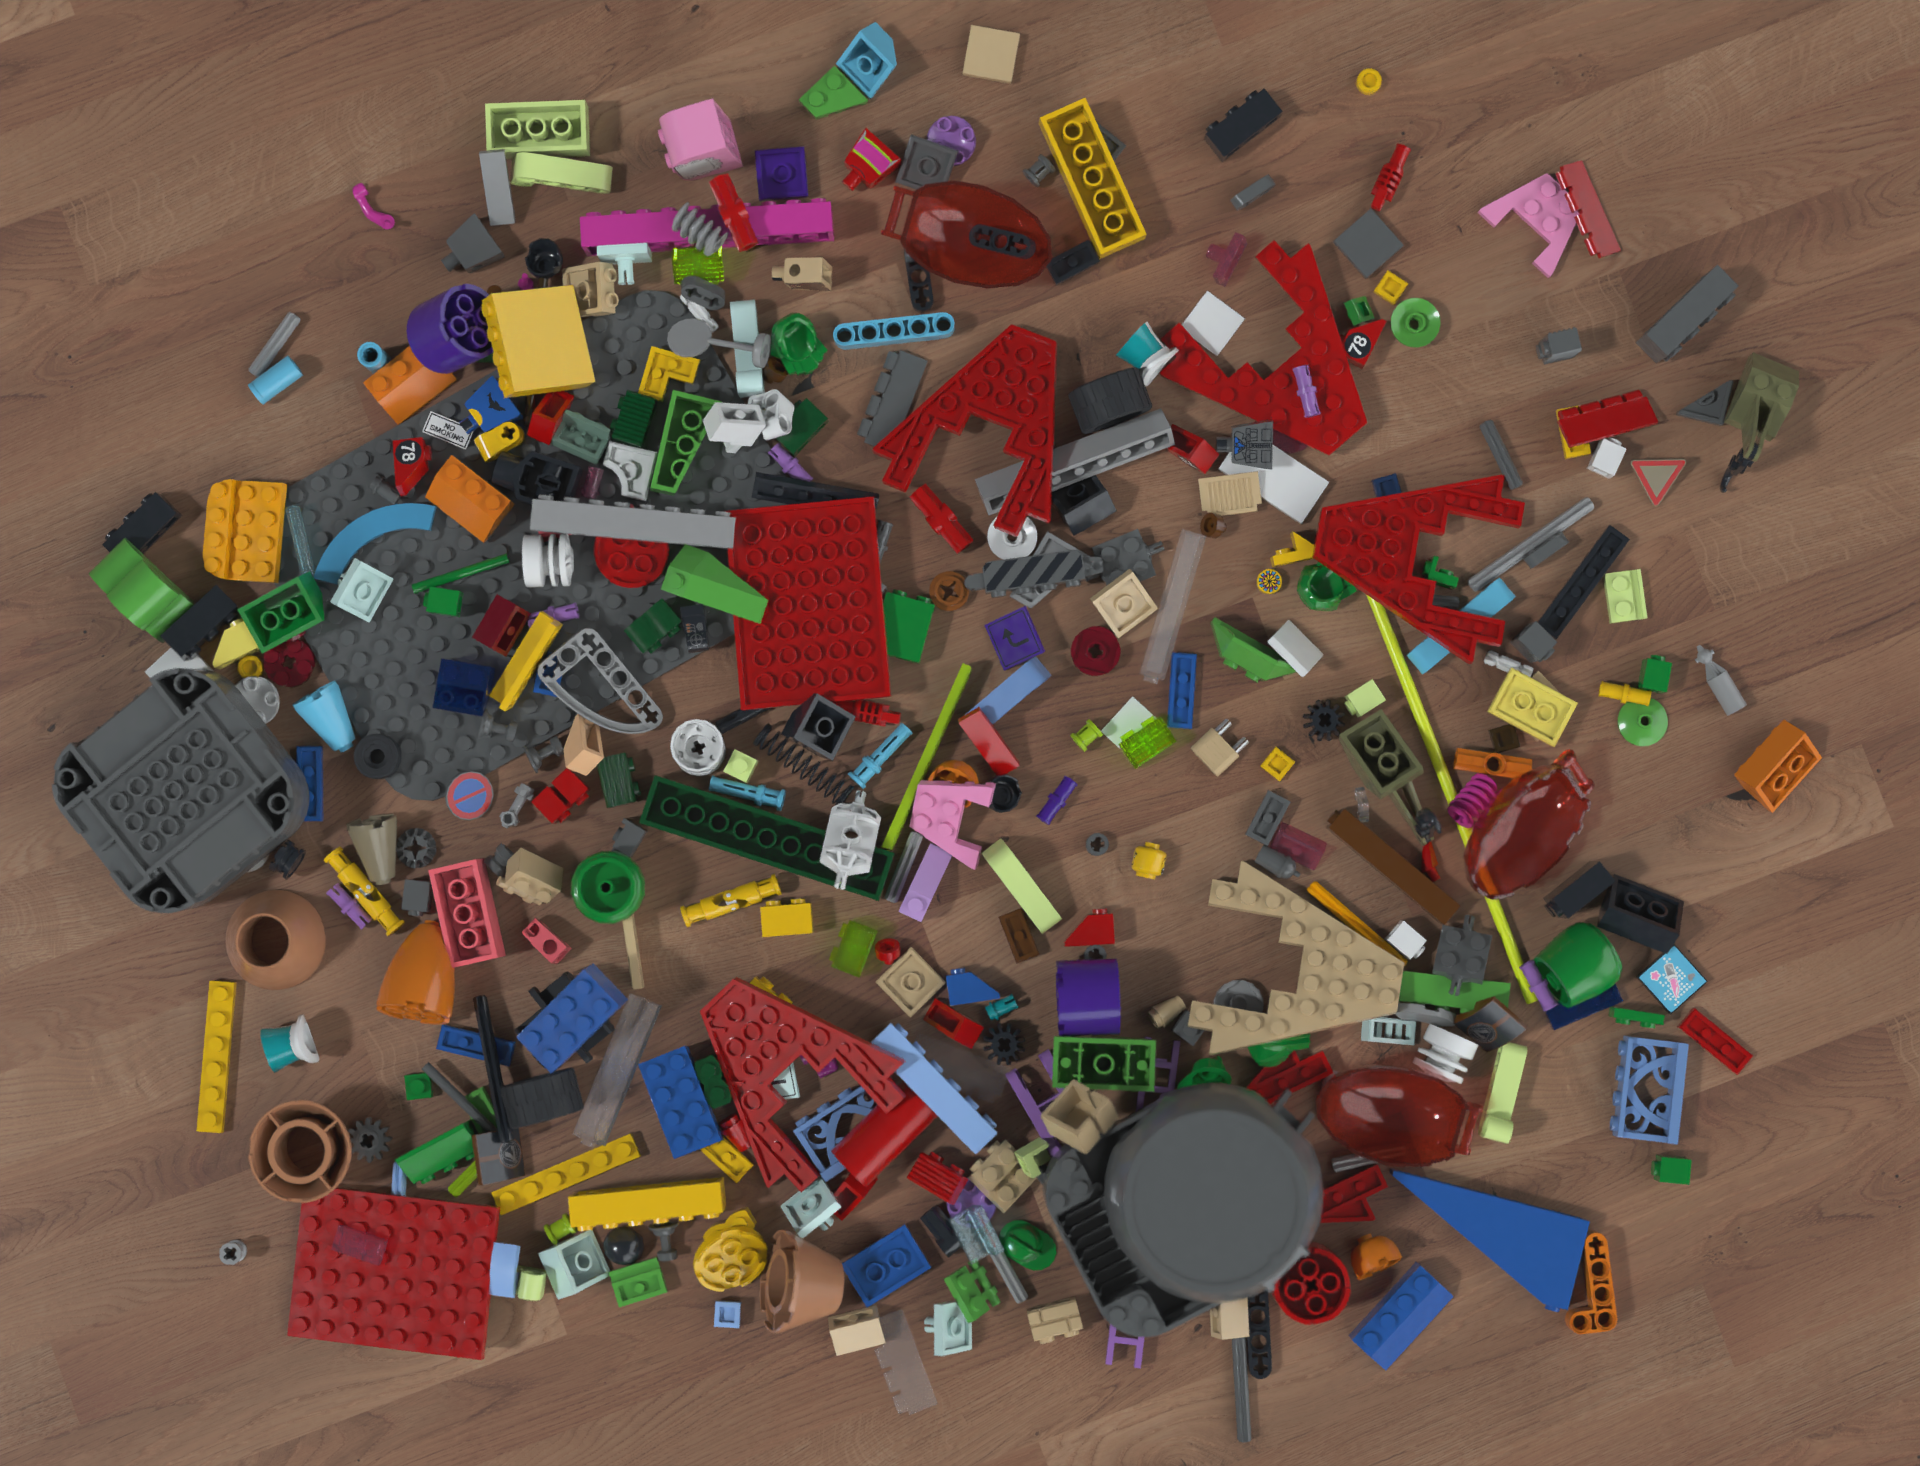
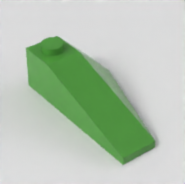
[661,545,768,624]

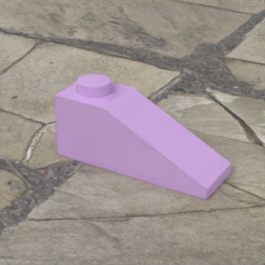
[898,843,952,922]

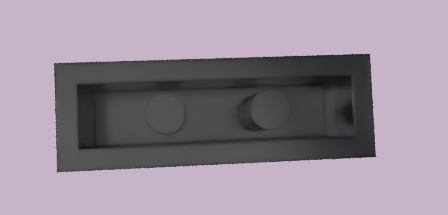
[1204,88,1283,162]
[102,492,183,554]
[161,585,239,662]

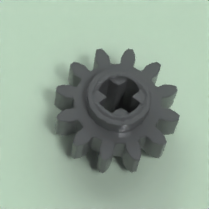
[348,1117,393,1163]

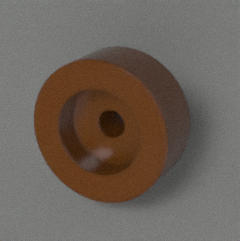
[763,357,789,384]
[1200,512,1227,539]

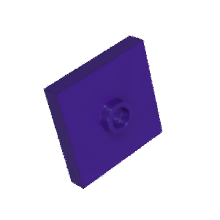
[755,146,809,201]

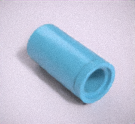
[357,342,391,373]
[248,355,303,405]

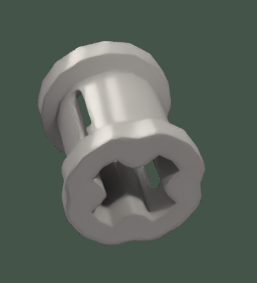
[219,1239,247,1265]

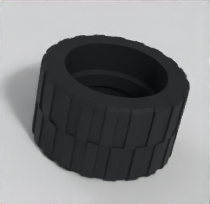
[1068,367,1153,434]
[500,1067,584,1129]

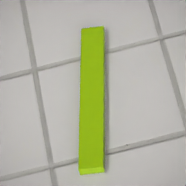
[881,663,972,851]

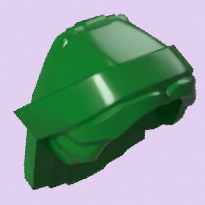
[770,312,828,376]
[1297,562,1357,611]
[1247,1033,1311,1067]

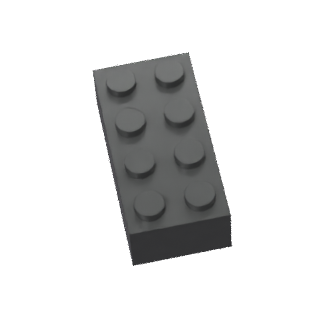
[1635,265,1738,364]

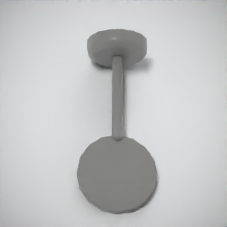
[667,319,771,368]

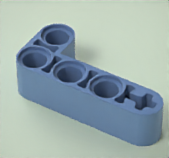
[965,656,1052,725]

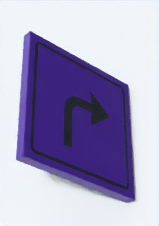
[985,606,1045,671]

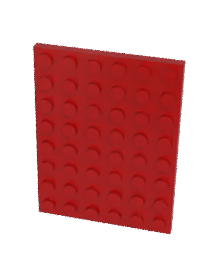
[725,497,891,711]
[287,1187,500,1360]

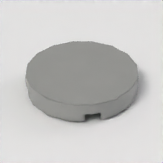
[1214,980,1264,1013]

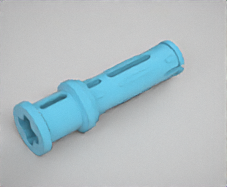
[848,722,913,789]
[709,775,786,811]

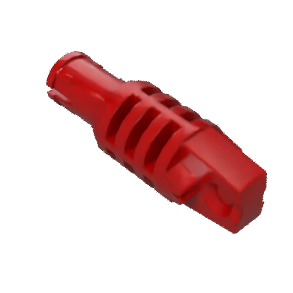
[1371,143,1411,212]
[833,700,901,727]

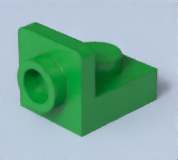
[1422,555,1459,590]

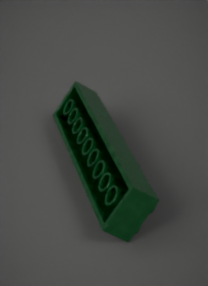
[639,775,895,901]

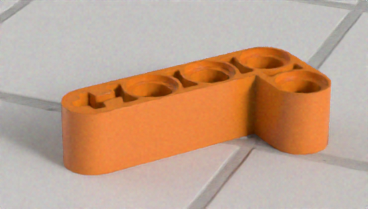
[1565,1230,1617,1334]

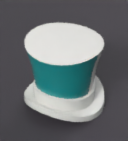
[1116,322,1179,386]
[260,1014,319,1073]

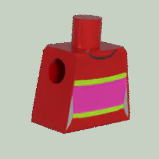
[842,128,901,192]

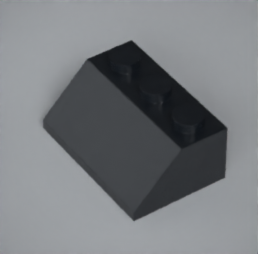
[1597,874,1684,954]

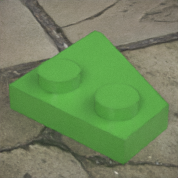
[799,65,868,120]

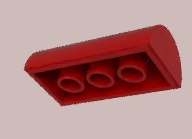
[831,1080,938,1187]

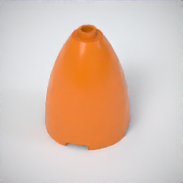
[376,920,455,1025]

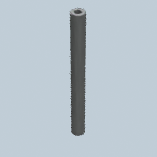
[422,1062,498,1131]

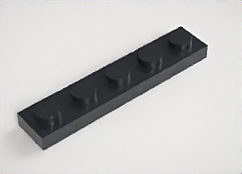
[752,472,879,510]
[1537,525,1630,640]

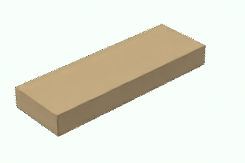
[622,914,644,989]

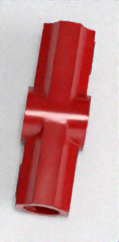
[709,173,759,252]
[909,483,974,555]

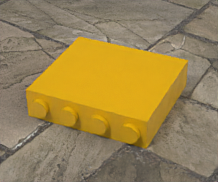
[482,285,596,398]

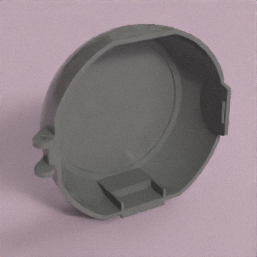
[1104,1083,1323,1303]

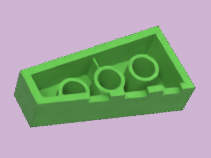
[650,390,722,496]

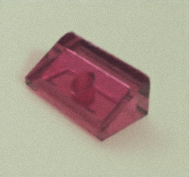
[1270,822,1327,870]

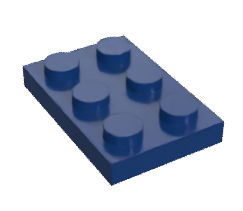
[842,1224,931,1308]

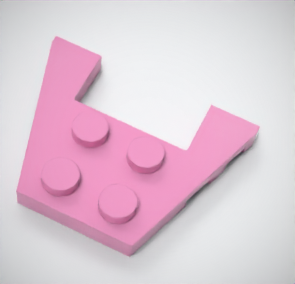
[1478,173,1579,278]
[909,780,996,870]

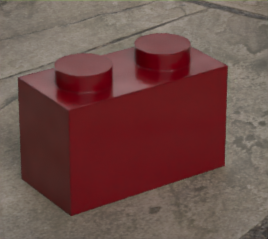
[472,594,531,657]

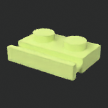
[1603,569,1647,624]

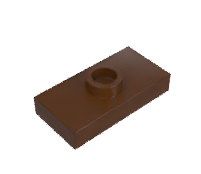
[998,908,1040,964]

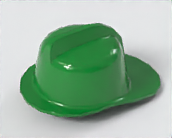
[1177,1055,1232,1089]
[999,1220,1056,1271]

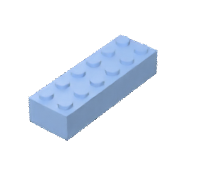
[870,1023,997,1155]

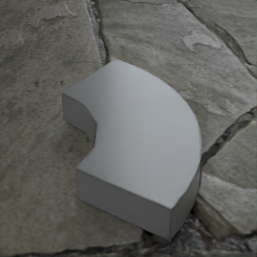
[1395,1003,1456,1027]

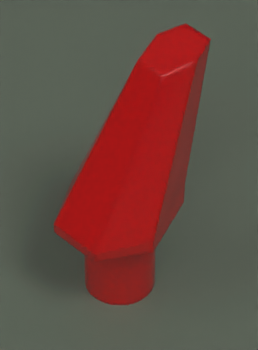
[1421,842,1441,882]

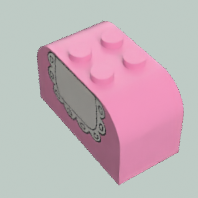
[658,98,743,180]

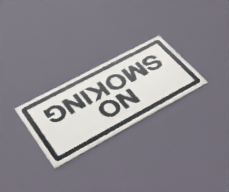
[422,411,473,449]

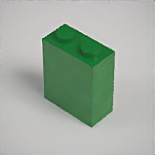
[883,589,935,664]

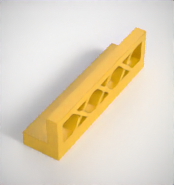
[489,611,563,711]

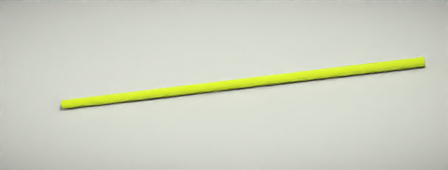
[1366,595,1538,1004]

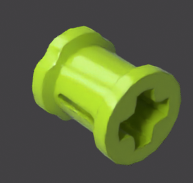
[1070,719,1103,752]
[544,1213,577,1245]

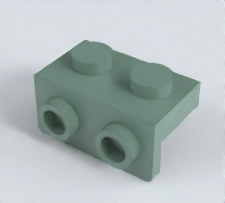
[551,409,611,465]

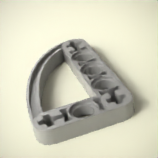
[537,627,663,734]

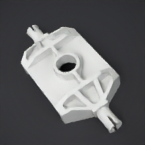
[820,790,881,890]

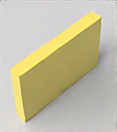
[1487,667,1578,747]

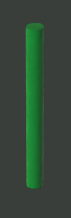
[411,553,510,594]

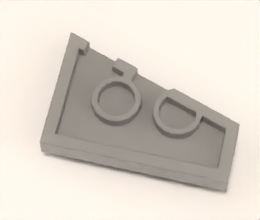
[1009,532,1090,609]

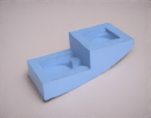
[490,1242,521,1298]

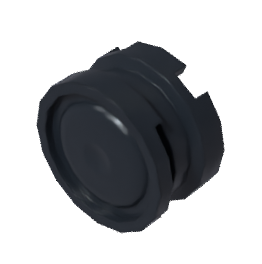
[269,840,306,880]

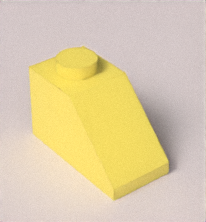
[212,618,260,670]

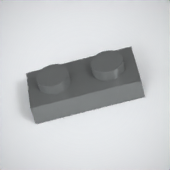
[1245,790,1290,846]

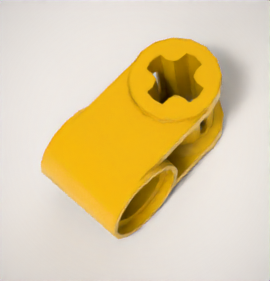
[474,422,525,463]

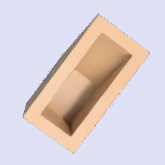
[563,714,604,776]

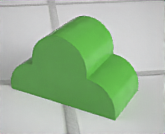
[89,538,196,643]
[1052,1035,1156,1092]

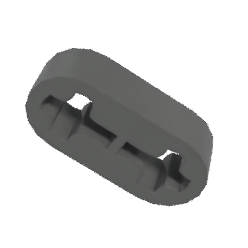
[1230,174,1276,211]
[681,276,725,310]
[1524,532,1569,569]

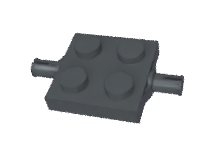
[1085,529,1165,586]
[1432,915,1492,996]

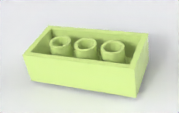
[485,100,590,159]

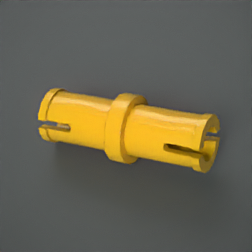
[1598,681,1652,706]

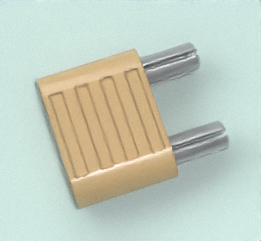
[1190,719,1249,777]

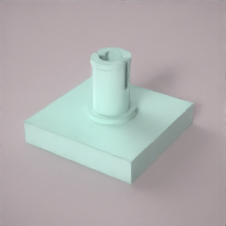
[597,243,652,285]
[330,558,394,623]
[781,1175,841,1238]
[924,1300,972,1356]

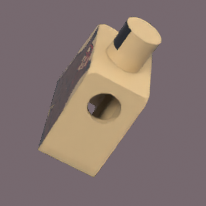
[772,257,833,291]

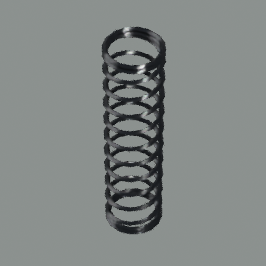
[753,723,854,805]

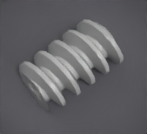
[672,202,728,256]

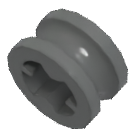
[1086,833,1109,856]
[1084,945,1107,959]

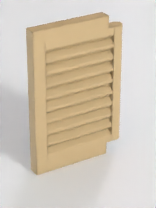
[1198,471,1262,516]

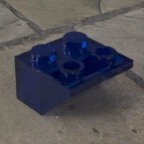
[432,658,495,717]

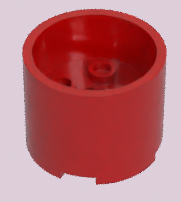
[1271,1241,1351,1325]

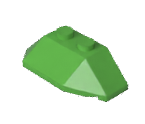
[1211,617,1297,683]

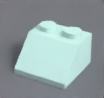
[538,1230,610,1300]

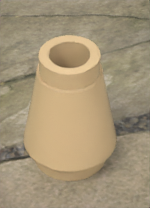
[1147,995,1186,1029]

